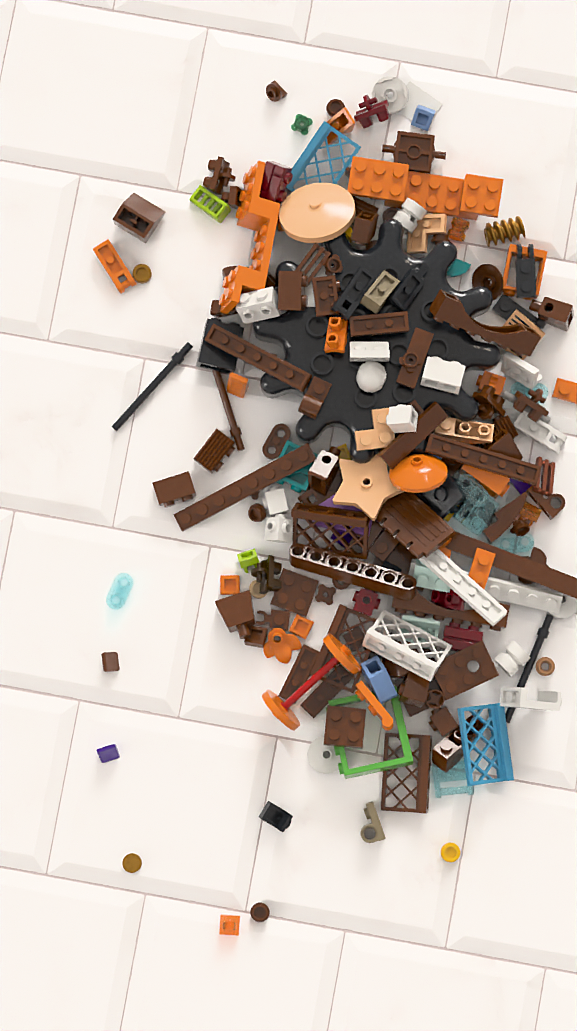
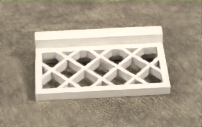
[362,610,452,682]

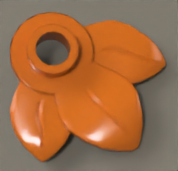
[263,628,302,664]

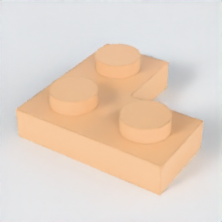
[407,214,447,254]
[354,408,395,451]

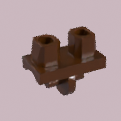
[203,156,236,195]
[472,385,506,420]
[512,388,549,423]

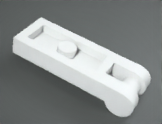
[513,411,568,454]

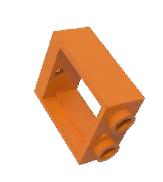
[502,244,548,301]
[459,464,510,499]

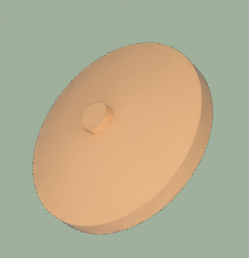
[279,183,356,243]

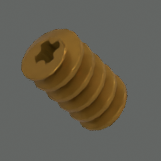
[484,216,525,247]

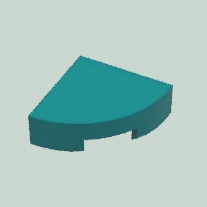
[447,258,471,277]

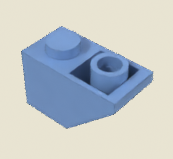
[360,655,398,704]

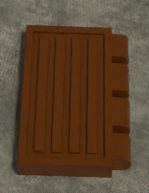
[376,491,455,559]

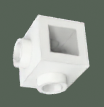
[264,514,293,543]

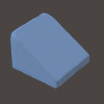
[411,105,436,131]

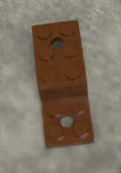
[393,640,499,717]

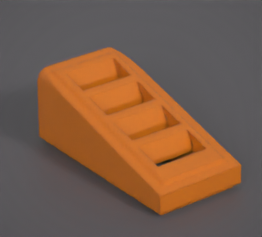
[227,372,249,398]

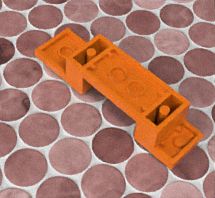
[347,156,504,221]
[219,160,280,314]

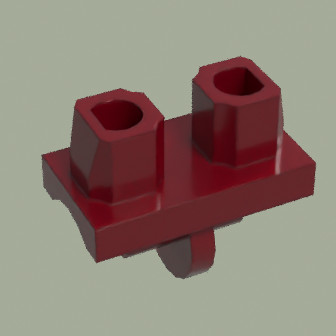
[354,95,390,129]
[431,589,465,611]

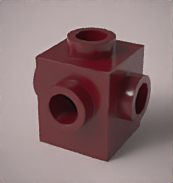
[352,588,381,616]

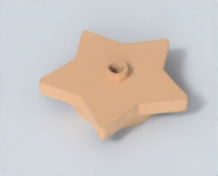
[333,451,404,521]

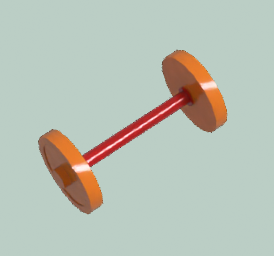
[262,633,361,731]

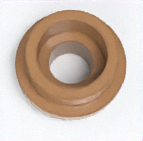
[535,657,555,676]

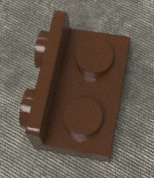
[312,275,340,317]

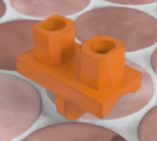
[324,317,349,353]

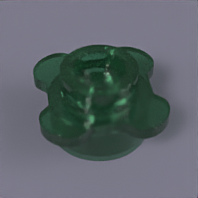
[291,114,313,135]

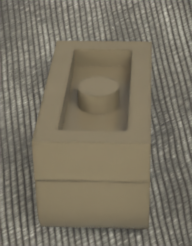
[360,270,400,314]
[360,801,386,843]

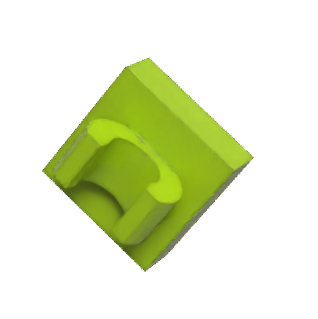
[237,548,260,573]

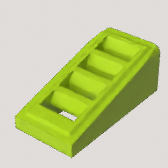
[189,185,231,224]

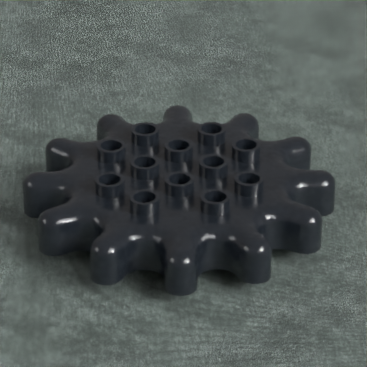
[253,219,501,464]

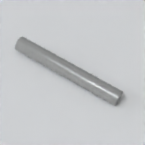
[500,389,551,424]

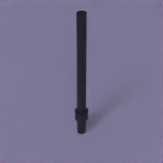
[111,342,193,431]
[505,614,554,723]

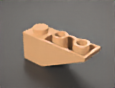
[433,417,494,444]

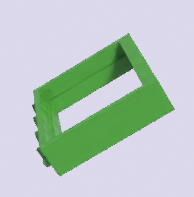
[325,686,413,779]

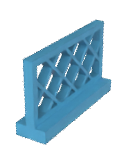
[286,121,361,192]
[457,703,514,786]

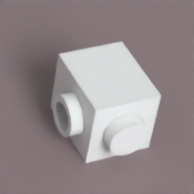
[386,404,418,433]
[262,486,289,517]

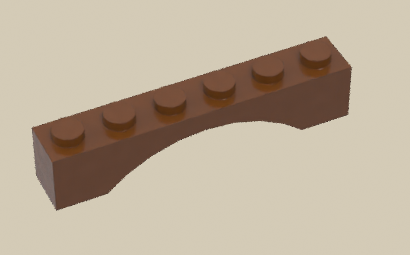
[429,289,541,357]
[391,587,510,632]

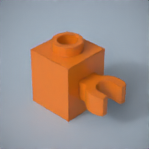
[476,371,506,396]

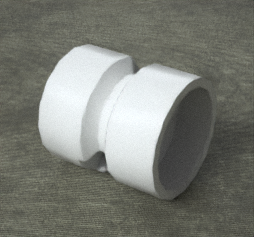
[393,197,427,234]
[494,641,530,677]

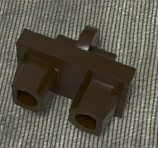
[251,555,282,594]

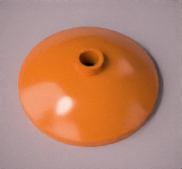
[389,454,448,493]

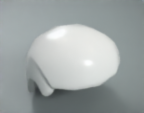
[356,361,387,393]

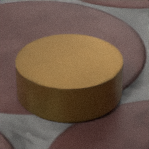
[133,264,152,284]
[122,853,142,873]

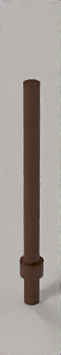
[212,370,245,452]

